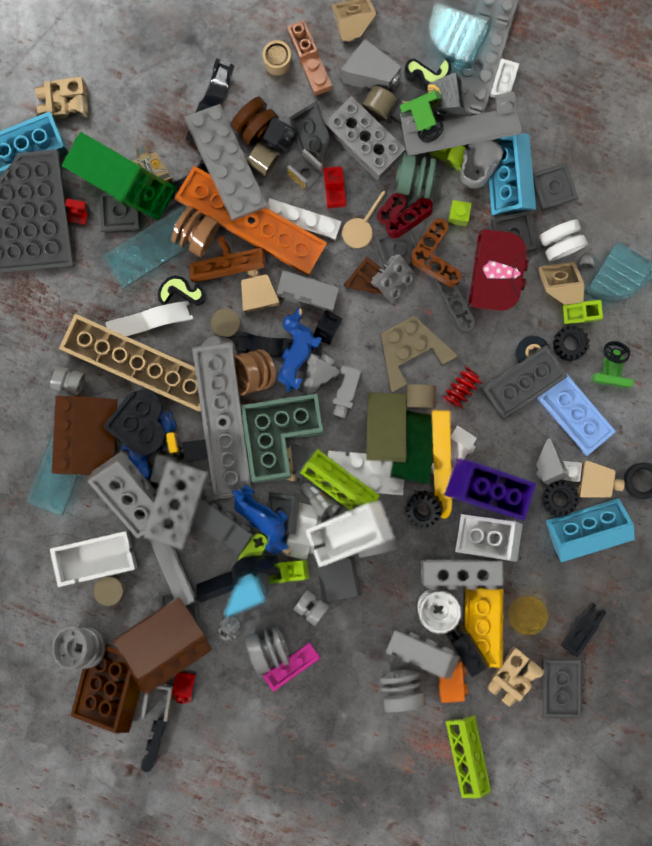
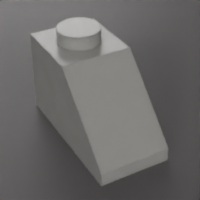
[536,438,569,485]

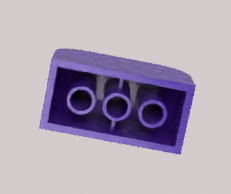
[444,458,536,521]

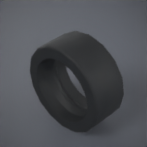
[624,463,652,499]

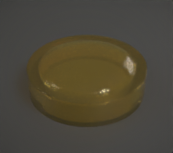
[508,596,548,635]

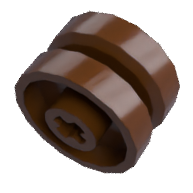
[231,96,279,146]

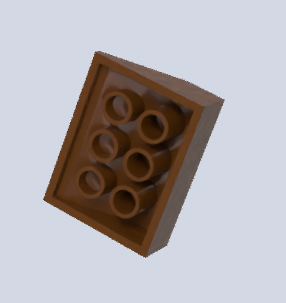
[52,395,118,475]
[112,597,212,695]
[71,644,140,734]

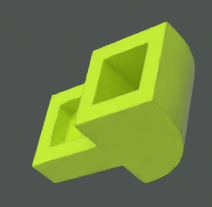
[429,145,466,172]
[563,300,603,325]
[268,559,310,584]

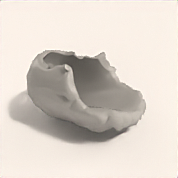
[460,140,503,189]

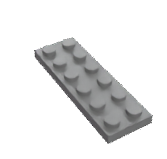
[185,104,267,221]

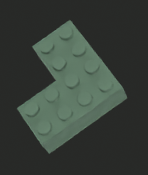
[241,394,324,484]

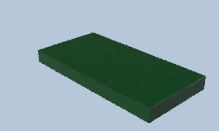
[390,411,433,484]

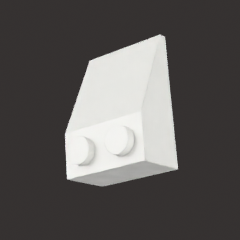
[455,514,523,562]

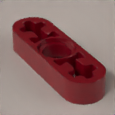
[386,198,433,239]

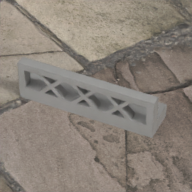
[149,539,197,606]

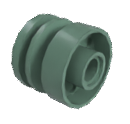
[396,153,437,199]

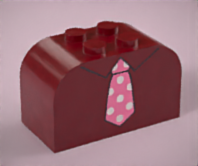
[468,229,529,311]

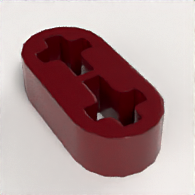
[377,193,406,226]

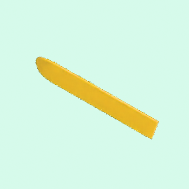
[432,410,452,519]

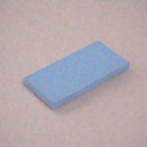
[537,373,616,456]

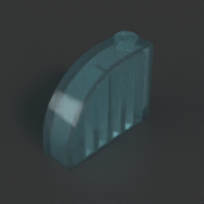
[429,3,491,70]
[584,242,652,302]

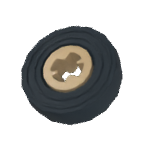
[516,336,551,362]

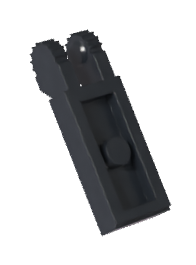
[561,602,606,657]
[446,621,489,677]
[141,715,166,772]

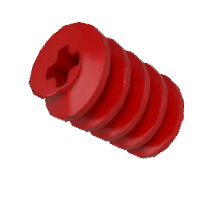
[441,366,482,408]

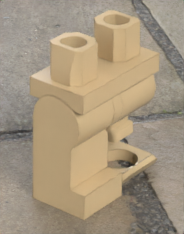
[35,76,88,120]
[487,646,544,707]

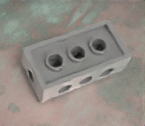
[325,96,406,181]
[87,451,158,539]
[143,461,208,549]
[421,559,503,589]

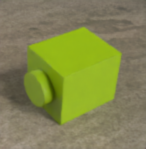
[448,200,472,226]

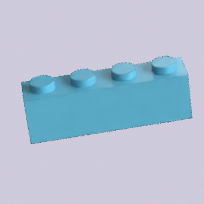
[0,111,68,176]
[489,133,536,216]
[546,498,635,563]
[225,572,268,617]

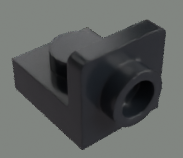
[313,310,343,344]

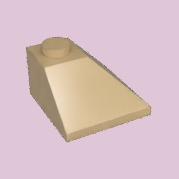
[332,0,376,41]
[537,262,584,305]

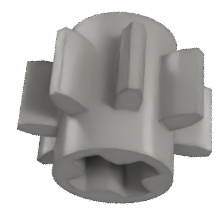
[218,616,242,642]

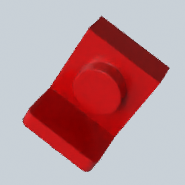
[65,198,90,225]
[172,672,195,704]

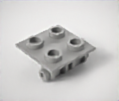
[371,254,416,304]

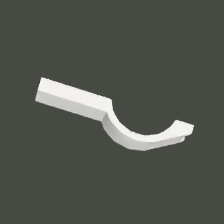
[105,301,193,337]

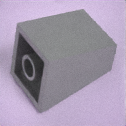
[341,39,402,92]

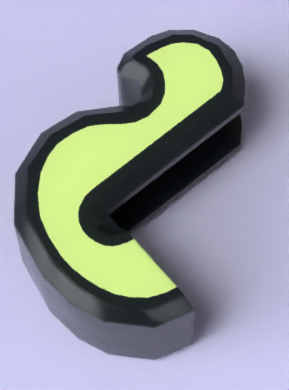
[404,58,452,90]
[158,275,206,306]

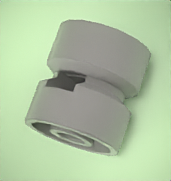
[50,365,85,396]
[293,590,329,626]

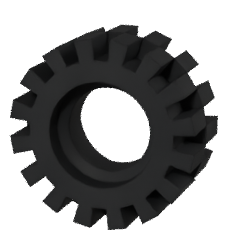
[553,325,590,361]
[542,481,579,517]
[406,491,443,529]

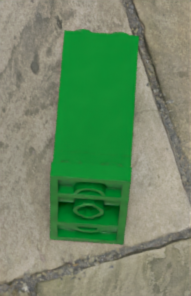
[62,132,177,221]

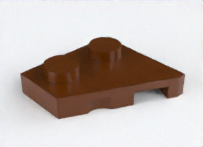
[344,256,384,296]

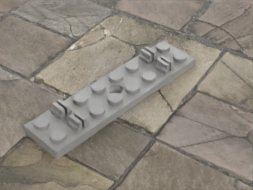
[443,0,518,121]
[192,342,251,500]

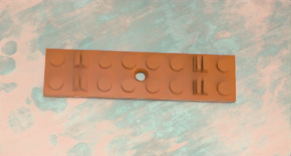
[175,166,327,276]

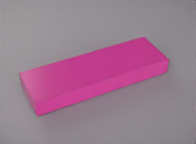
[262,642,321,692]

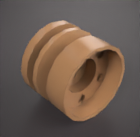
[171,206,219,257]
[233,349,276,396]

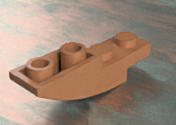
[287,20,333,96]

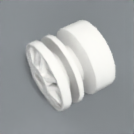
[417,587,461,633]

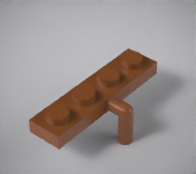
[190,236,265,283]

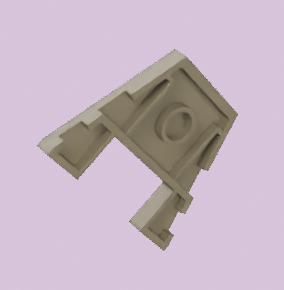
[380,316,458,393]

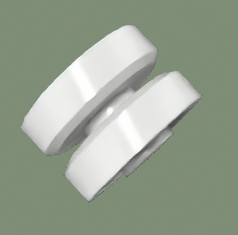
[539,219,588,262]

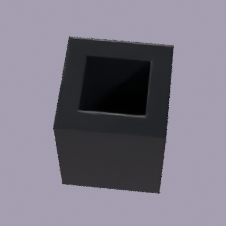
[180,439,208,462]

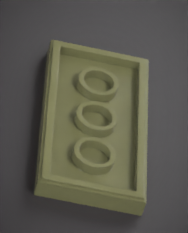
[366,392,406,462]

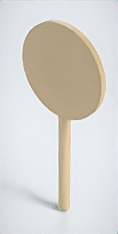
[342,191,386,248]

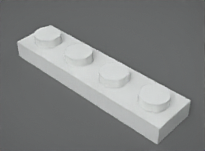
[267,198,341,241]

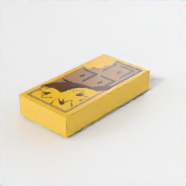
[166,432,181,454]

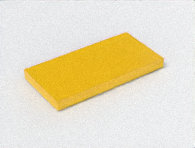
[464,587,503,668]

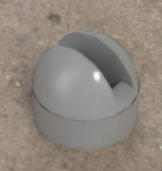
[580,253,596,269]

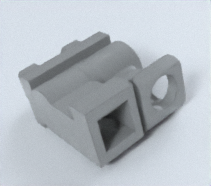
[333,365,362,418]

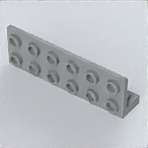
[400,92,522,156]

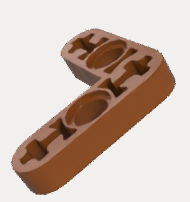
[410,218,461,287]

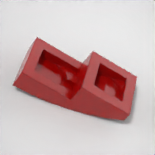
[323,166,346,209]

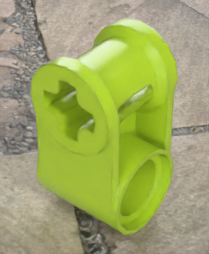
[237,532,268,561]

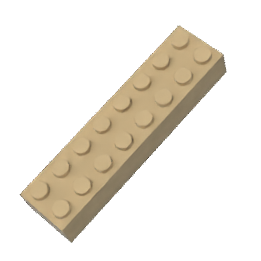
[59,314,201,413]

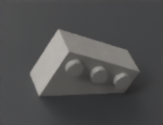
[277,271,339,313]
[386,631,459,679]

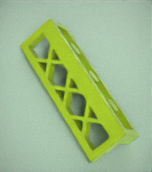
[300,449,380,511]
[445,715,491,798]

